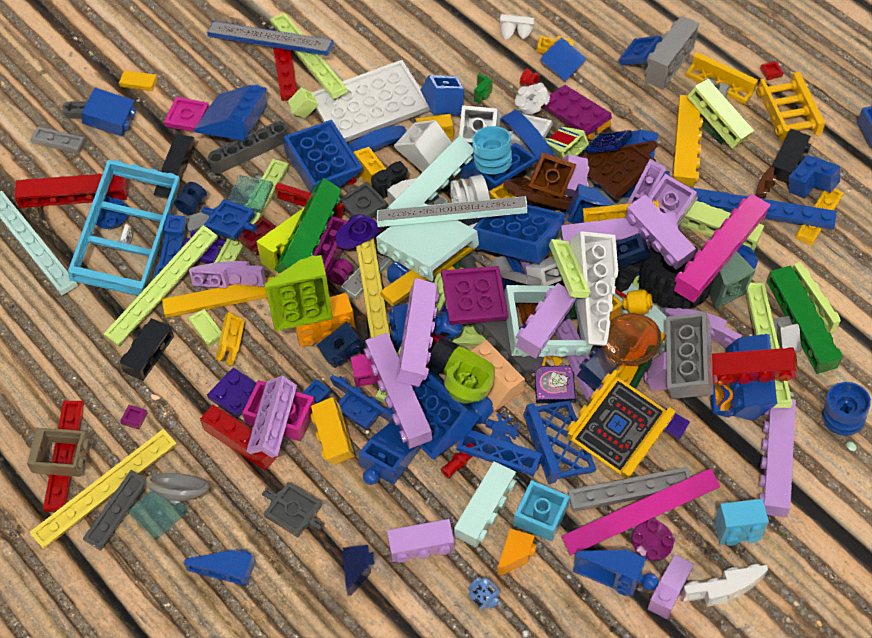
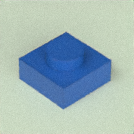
[303,379,331,404]

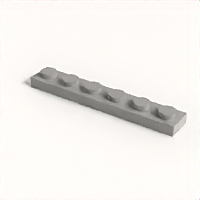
[567,467,691,512]

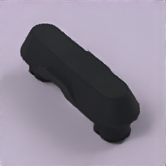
[614,261,642,292]

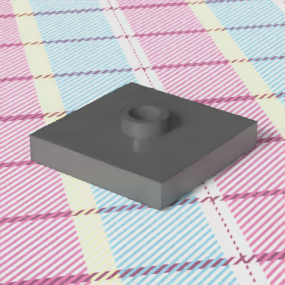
[339,182,389,218]

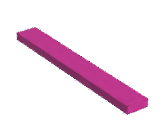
[561,468,720,556]

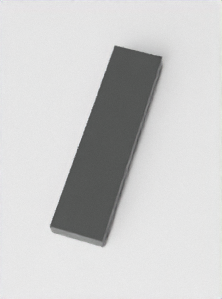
[83,470,146,551]

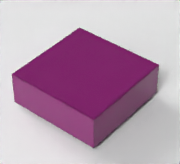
[120,405,148,430]

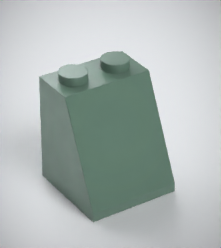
[710,251,755,309]

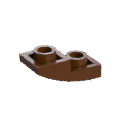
[755,167,777,199]

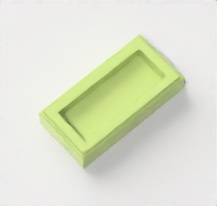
[188,309,221,348]

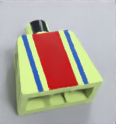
[545,127,589,159]

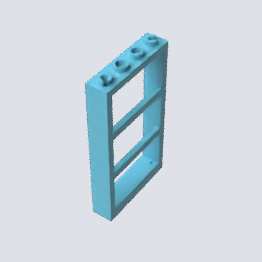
[68,160,180,296]

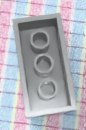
[645,16,699,90]
[666,312,713,399]

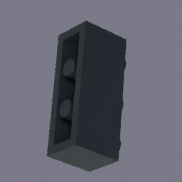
[772,129,812,184]
[120,318,174,381]

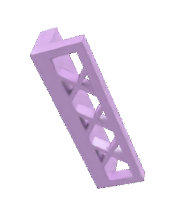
[246,376,297,458]

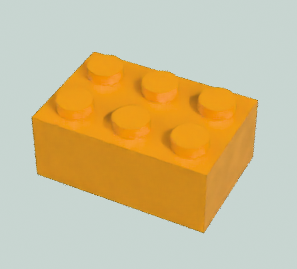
[294,293,355,347]

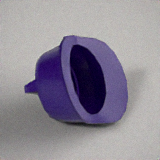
[335,214,378,249]

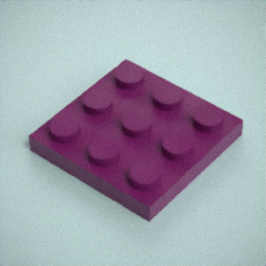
[441,266,508,325]

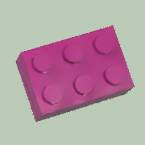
[242,380,315,442]

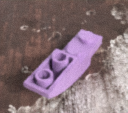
[189,261,267,288]
[664,308,742,348]

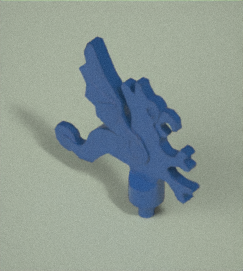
[483,413,519,444]

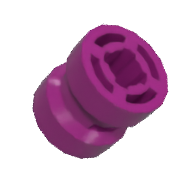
[328,259,353,285]

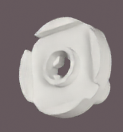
[515,83,550,114]

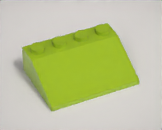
[265,255,333,331]

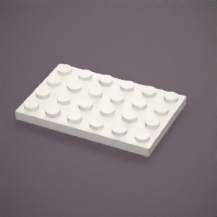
[312,60,430,142]

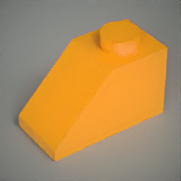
[498,528,537,576]

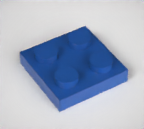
[618,36,663,65]

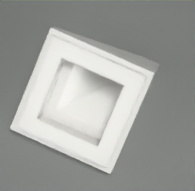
[117,224,132,244]

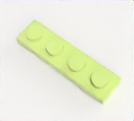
[549,239,590,298]
[792,262,841,333]

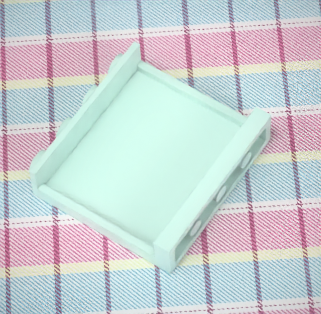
[376,202,479,281]

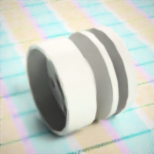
[450,174,490,203]

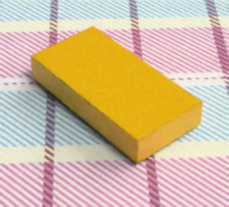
[119,70,157,91]

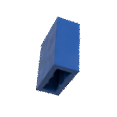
[82,87,136,136]

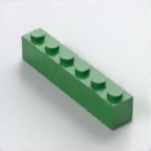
[274,178,342,273]
[766,265,842,374]

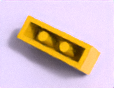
[310,397,355,465]

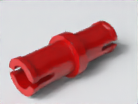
[440,443,478,478]

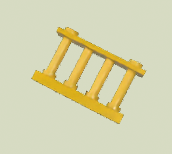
[757,72,825,142]

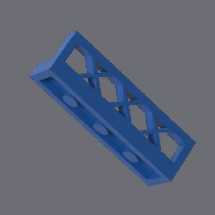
[456,430,542,477]

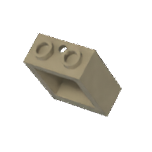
[27,428,91,477]

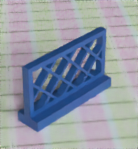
[523,401,596,484]

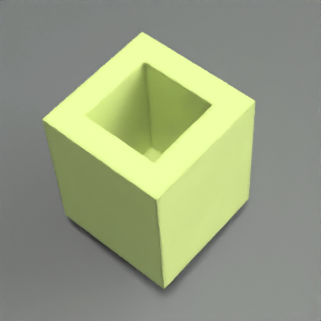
[288,88,319,118]

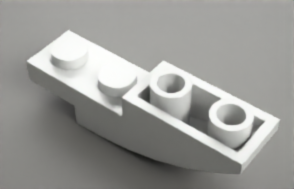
[681,564,768,607]

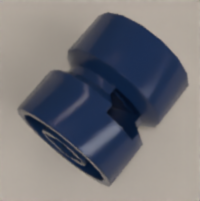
[174,182,207,216]

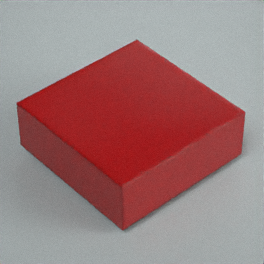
[760,61,784,81]

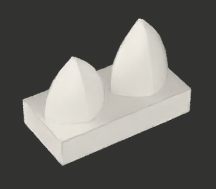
[500,14,534,40]

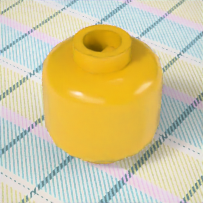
[623,289,653,315]

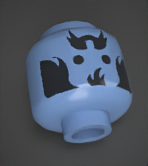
[468,577,500,610]

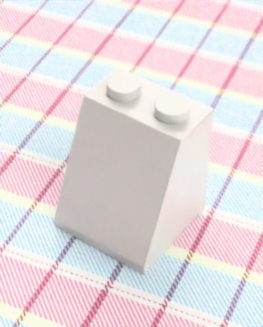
[459,106,501,143]
[394,120,452,172]

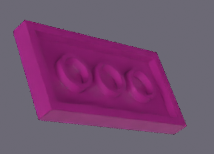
[541,85,612,136]

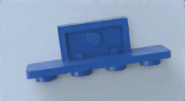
[330,375,395,431]

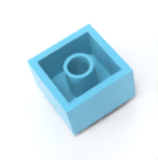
[514,480,570,542]
[714,499,769,546]

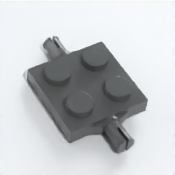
[262,482,324,538]

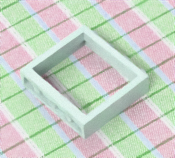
[504,285,593,357]

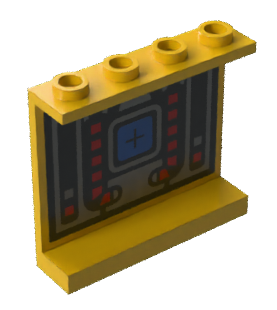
[567,370,676,479]

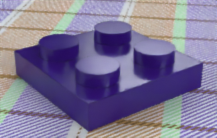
[207,368,257,419]

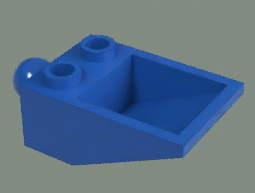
[359,423,421,485]
[573,550,659,597]

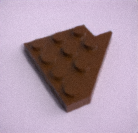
[581,141,658,200]
[503,177,572,210]

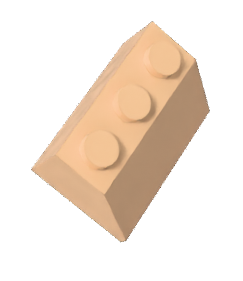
[471,340,525,412]

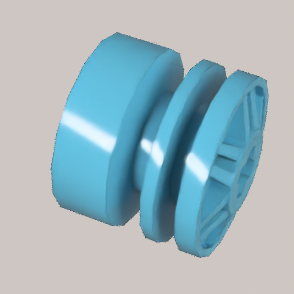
[472,126,512,174]

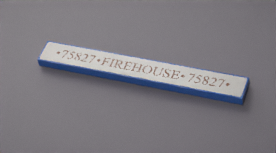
[207,21,334,56]

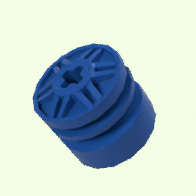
[822,382,871,436]

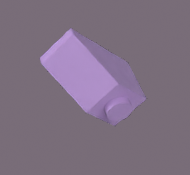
[644,352,668,391]

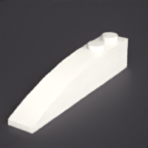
[570,231,618,346]

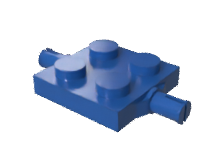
[202,199,257,241]

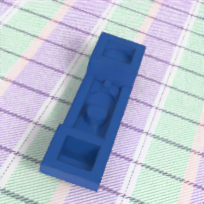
[501,109,555,163]
[349,125,407,153]
[153,214,186,279]

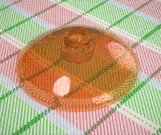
[602,313,662,366]

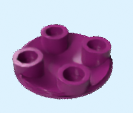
[632,519,675,561]

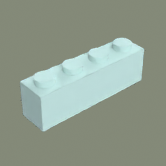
[454,461,517,548]

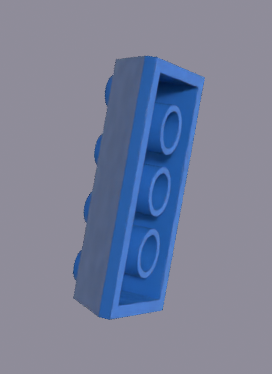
[727,334,777,421]

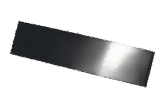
[153,134,195,199]

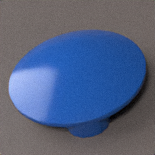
[96,196,128,229]

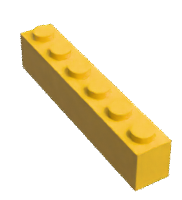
[672,95,703,188]

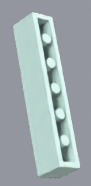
[386,135,474,209]

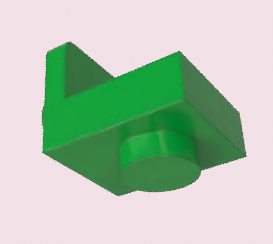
[474,73,492,104]

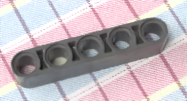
[208,121,288,174]

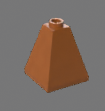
[528,152,576,198]

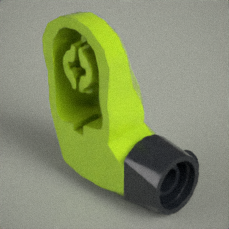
[429,337,494,404]

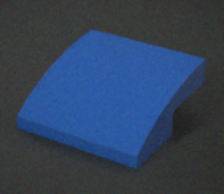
[540,37,587,82]

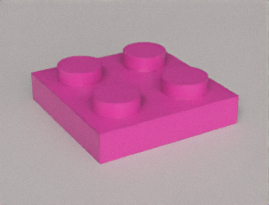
[164,97,209,133]

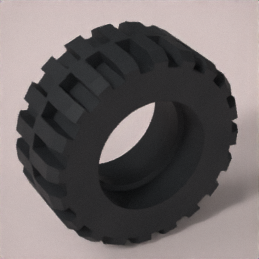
[639,245,714,309]

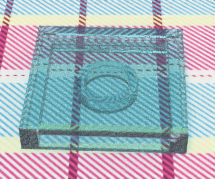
[228,175,274,213]
[128,491,187,540]

